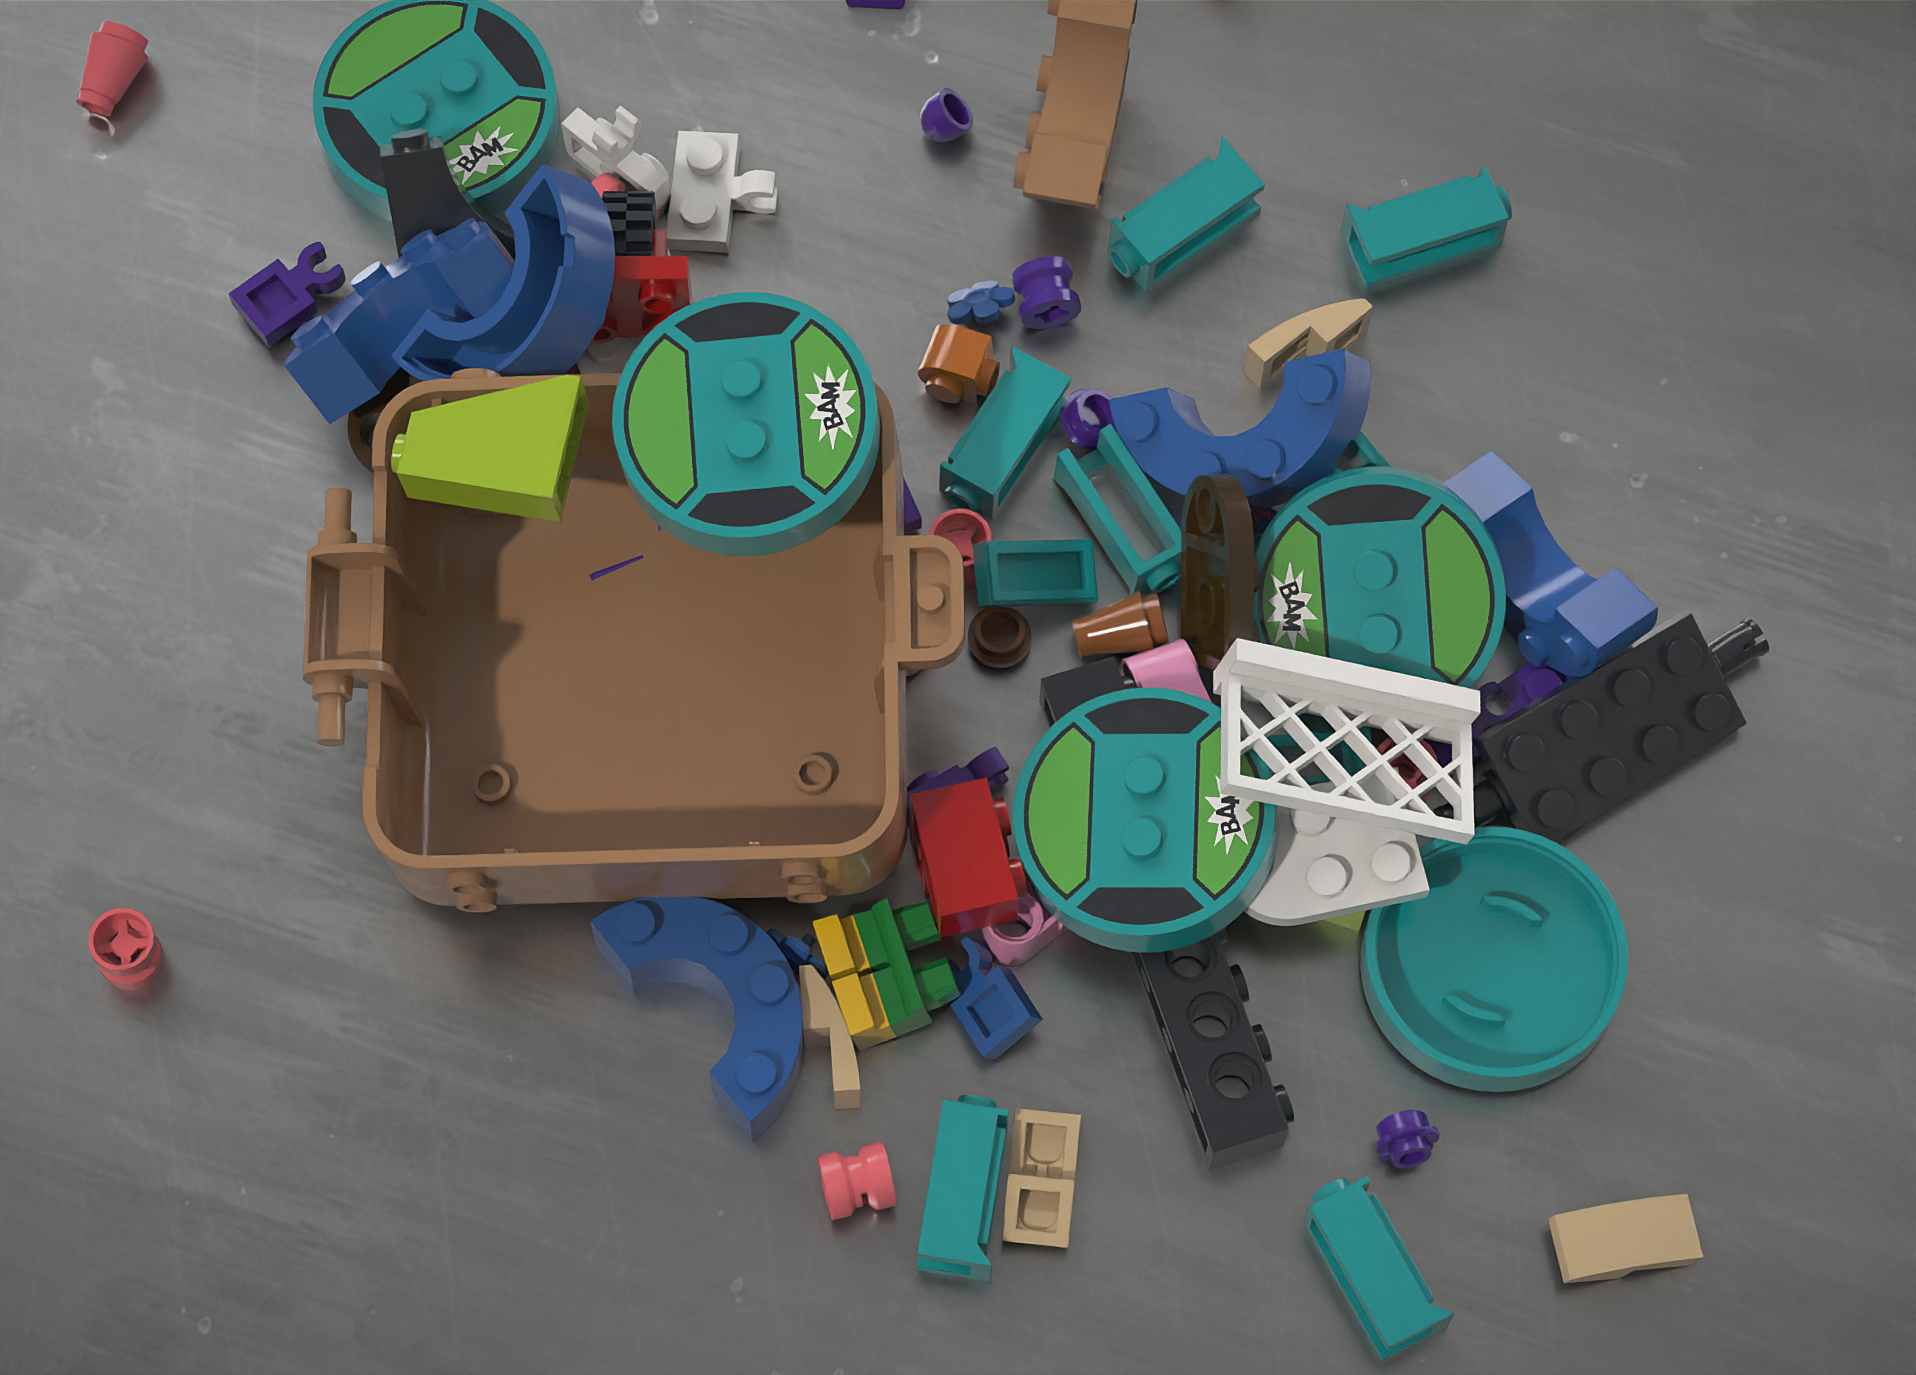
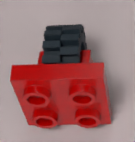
[591,191,693,343]

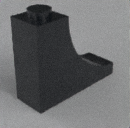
[380,129,516,261]

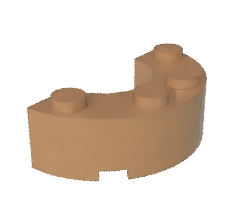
[1013,0,1138,210]

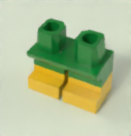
[812,898,961,1051]

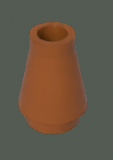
[1072,590,1169,657]

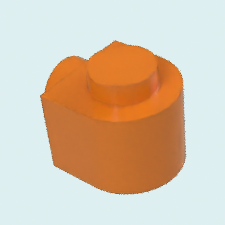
[918,324,1000,405]

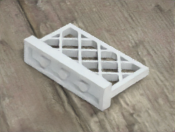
[1213,638,1481,845]

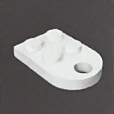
[1244,767,1430,926]

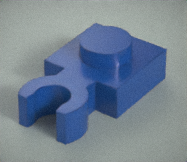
[939,936,1043,1060]

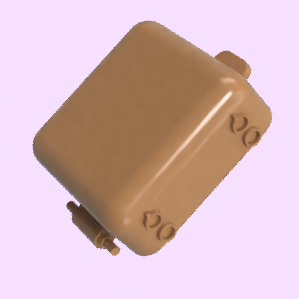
[303,368,965,913]

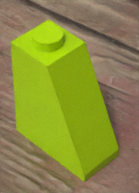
[391,375,589,522]

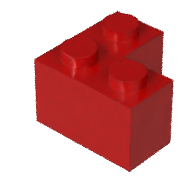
[910,778,1027,938]

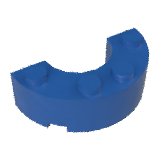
[391,164,615,381]
[284,218,515,424]
[1109,349,1371,510]
[1443,450,1658,677]
[590,897,804,1144]

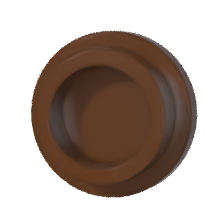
[968,607,1031,668]

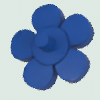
[947,280,1016,325]
[766,928,829,979]

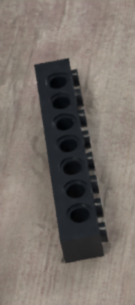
[1039,656,1294,1170]

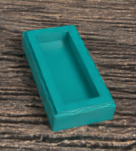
[973,539,1098,608]

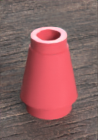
[76,21,148,117]

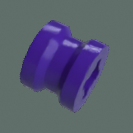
[1011,256,1081,329]

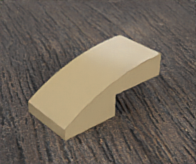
[1243,298,1373,389]
[799,965,861,1109]
[1001,1108,1081,1248]
[1548,1194,1704,1283]

